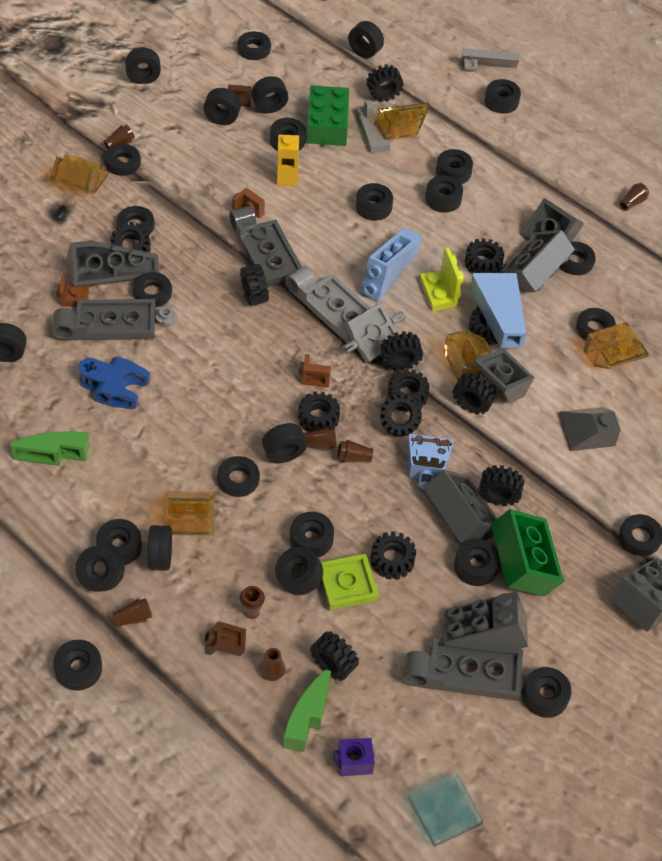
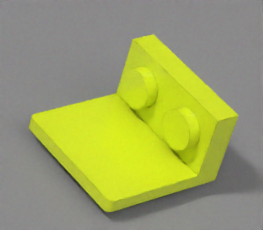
[419,247,464,311]

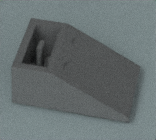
[609,557,662,632]
[444,591,528,653]

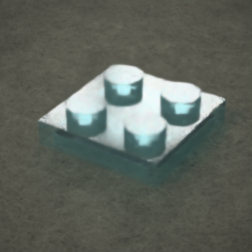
[408,773,484,847]

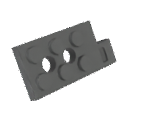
[229,206,302,286]
[52,299,156,340]
[403,637,523,701]

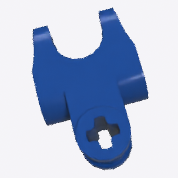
[78,357,151,409]

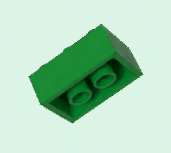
[307,85,349,146]
[491,509,564,596]

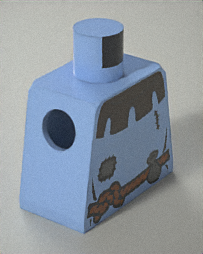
[407,434,454,489]

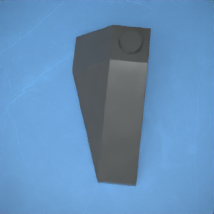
[66,240,159,286]

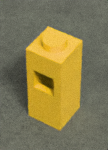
[277,135,299,186]

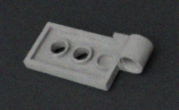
[286,266,370,343]

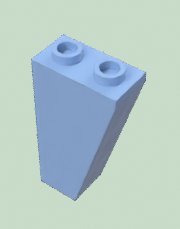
[360,227,423,302]
[470,273,526,348]

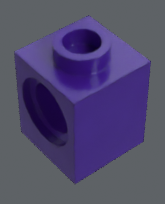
[334,738,375,777]

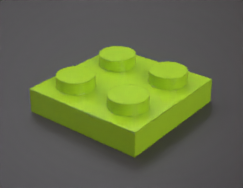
[321,554,379,610]

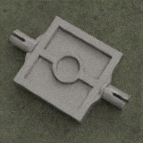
[342,302,405,363]

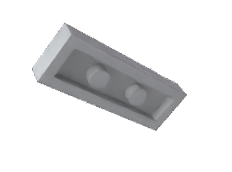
[461,48,520,72]
[356,100,390,153]

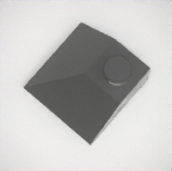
[521,198,584,242]
[473,348,535,403]
[559,407,621,451]

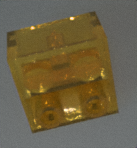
[374,102,430,140]
[50,154,109,194]
[583,322,649,369]
[443,330,492,381]
[163,491,216,535]

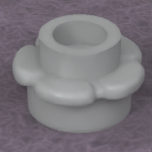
[155,307,177,327]

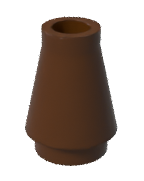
[103,125,135,149]
[619,183,649,211]
[303,427,336,450]
[337,439,373,463]
[239,586,265,619]
[112,598,153,627]
[260,648,286,681]

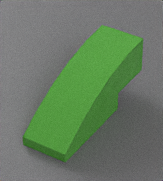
[10,431,90,466]
[283,670,331,752]

